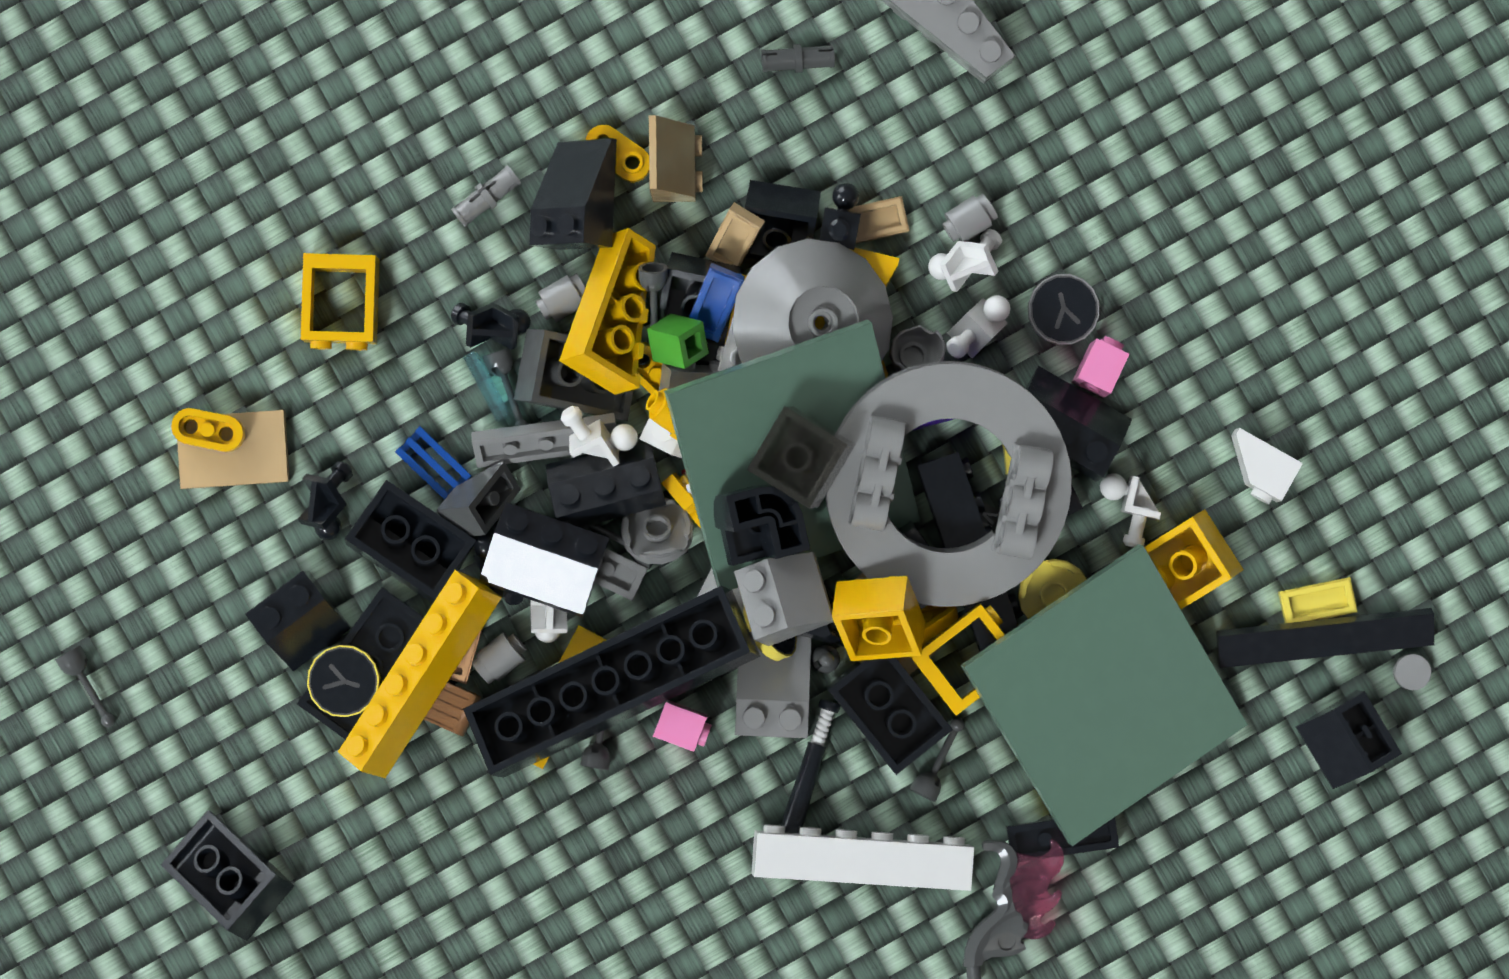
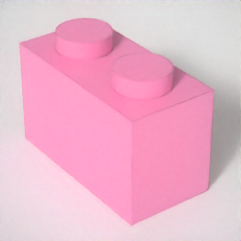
[1071,336,1129,398]
[653,700,712,752]

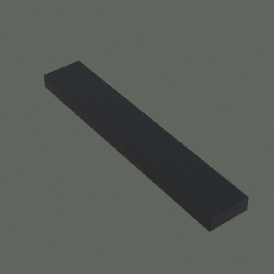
[1216,608,1435,668]

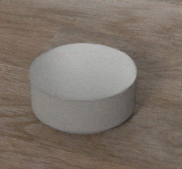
[1393,654,1431,690]

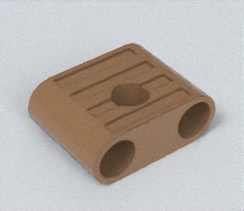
[424,681,481,736]

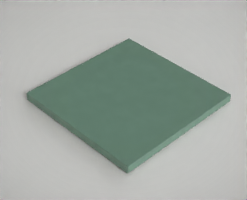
[664,319,920,590]
[961,544,1248,846]

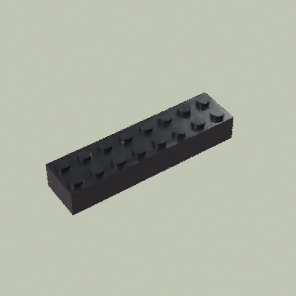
[463,585,760,778]

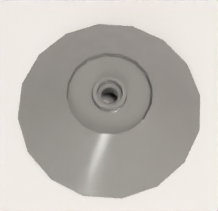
[732,238,893,363]

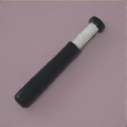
[781,699,840,833]

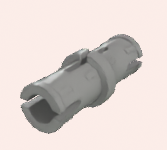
[451,165,521,227]

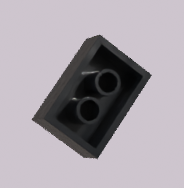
[826,658,953,775]

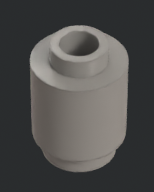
[942,194,998,242]
[535,273,585,323]
[472,632,527,684]

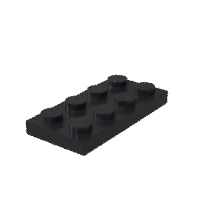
[297,587,424,740]

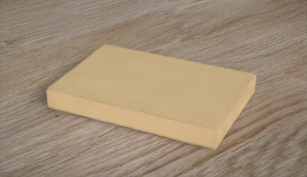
[177,410,290,489]

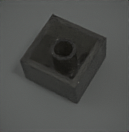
[747,406,856,509]

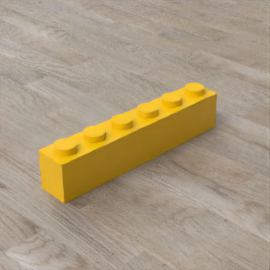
[338,570,502,778]

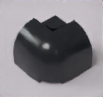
[714,485,810,566]

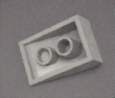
[735,631,811,738]

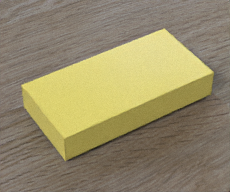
[1278,577,1358,623]

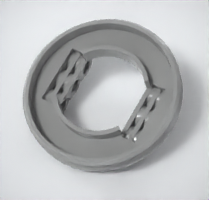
[825,361,1072,607]

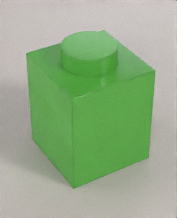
[647,314,709,369]

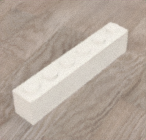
[751,825,974,891]

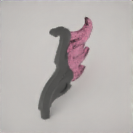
[963,839,1064,979]

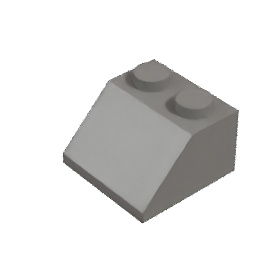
[734,552,834,646]

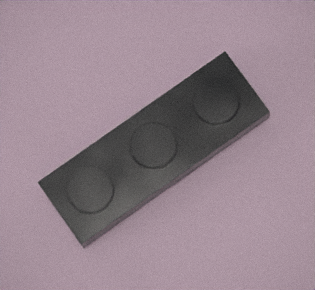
[1006,817,1119,862]

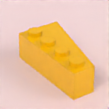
[559,228,656,395]

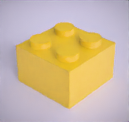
[832,576,925,661]

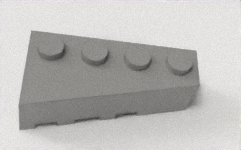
[881,0,1015,84]

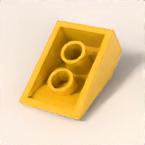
[1144,509,1244,609]

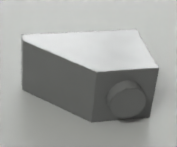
[437,462,521,536]

